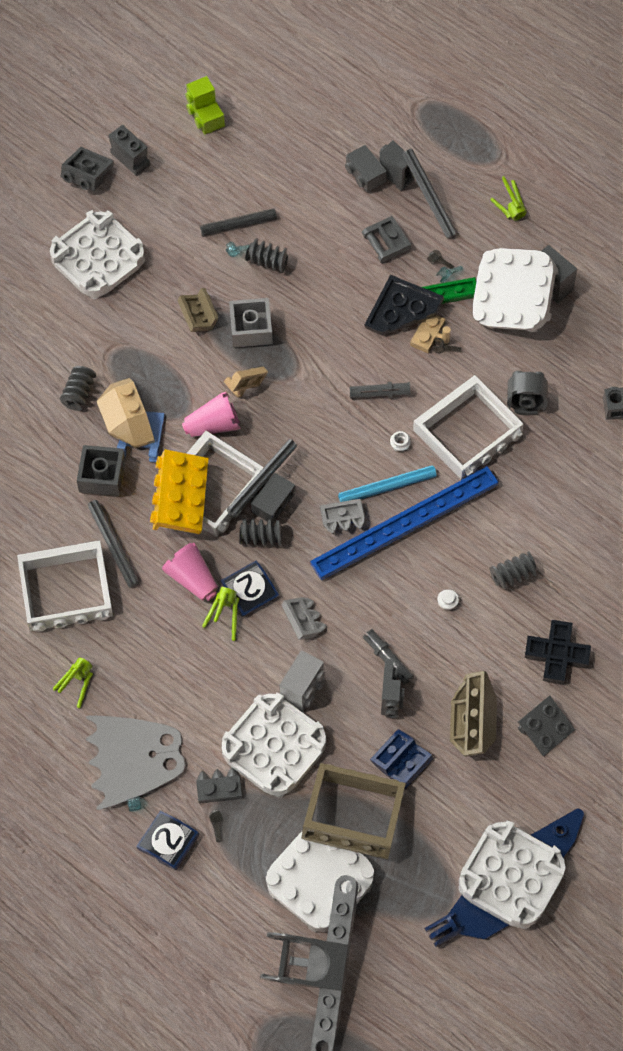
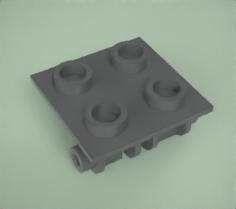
[518,695,575,756]

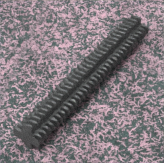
[199,208,277,236]

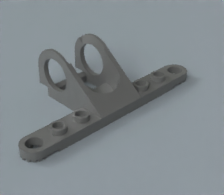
[260,875,359,1051]

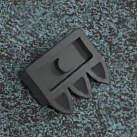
[196,767,242,804]

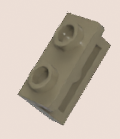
[177,288,218,332]

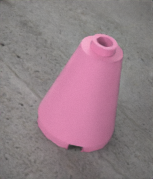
[182,391,241,437]
[162,542,218,601]

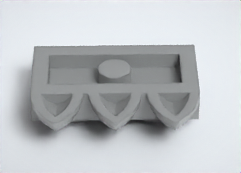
[320,499,364,534]
[281,597,326,640]

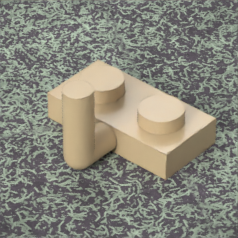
[410,315,451,353]
[224,367,268,398]

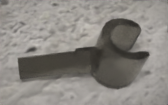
[427,250,454,270]
[433,338,461,354]
[209,809,223,842]

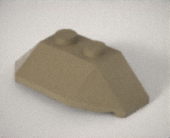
[450,671,497,757]

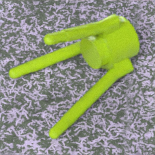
[490,176,527,221]
[202,587,239,641]
[53,658,93,708]

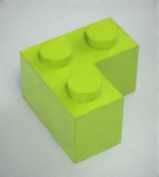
[185,76,225,135]

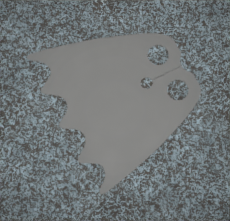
[86,715,185,810]

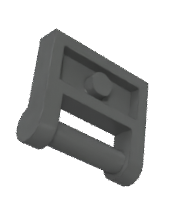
[362,216,411,263]

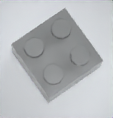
[229,298,273,347]
[279,650,326,713]

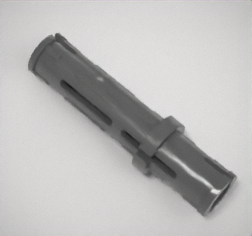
[349,382,411,399]
[363,629,414,685]

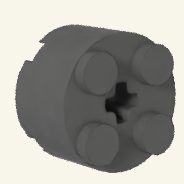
[507,371,548,415]

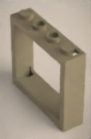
[301,763,406,859]

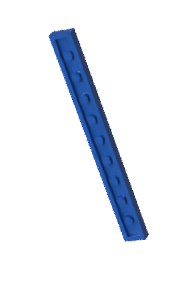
[310,466,498,581]

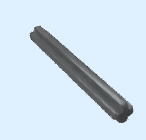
[402,148,456,238]
[227,439,297,517]
[88,500,139,588]

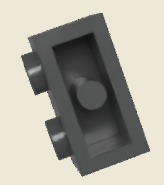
[345,145,387,193]
[251,473,295,525]

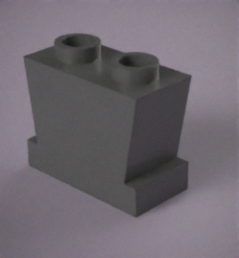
[108,124,150,176]
[379,140,415,191]

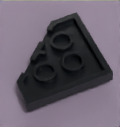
[364,275,444,335]

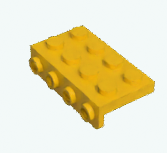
[150,449,208,534]

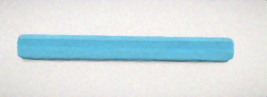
[338,465,436,502]

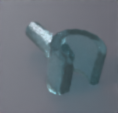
[226,242,249,257]
[436,266,463,283]
[127,796,141,811]

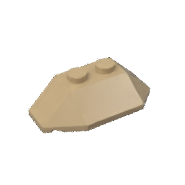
[97,378,155,448]

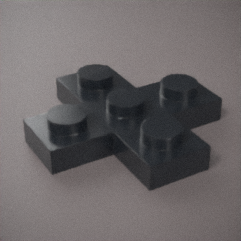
[524,620,591,684]

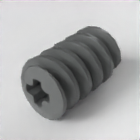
[245,238,288,273]
[60,366,97,411]
[239,519,282,546]
[490,551,537,590]

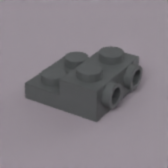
[60,147,114,191]
[381,659,405,718]

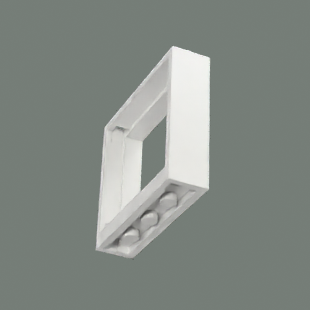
[413,375,524,480]
[186,431,264,538]
[17,540,113,632]

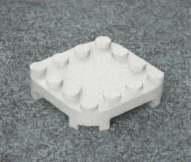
[50,210,145,299]
[473,248,558,332]
[222,692,326,797]
[459,820,566,929]
[266,830,374,933]

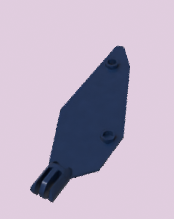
[424,808,584,947]

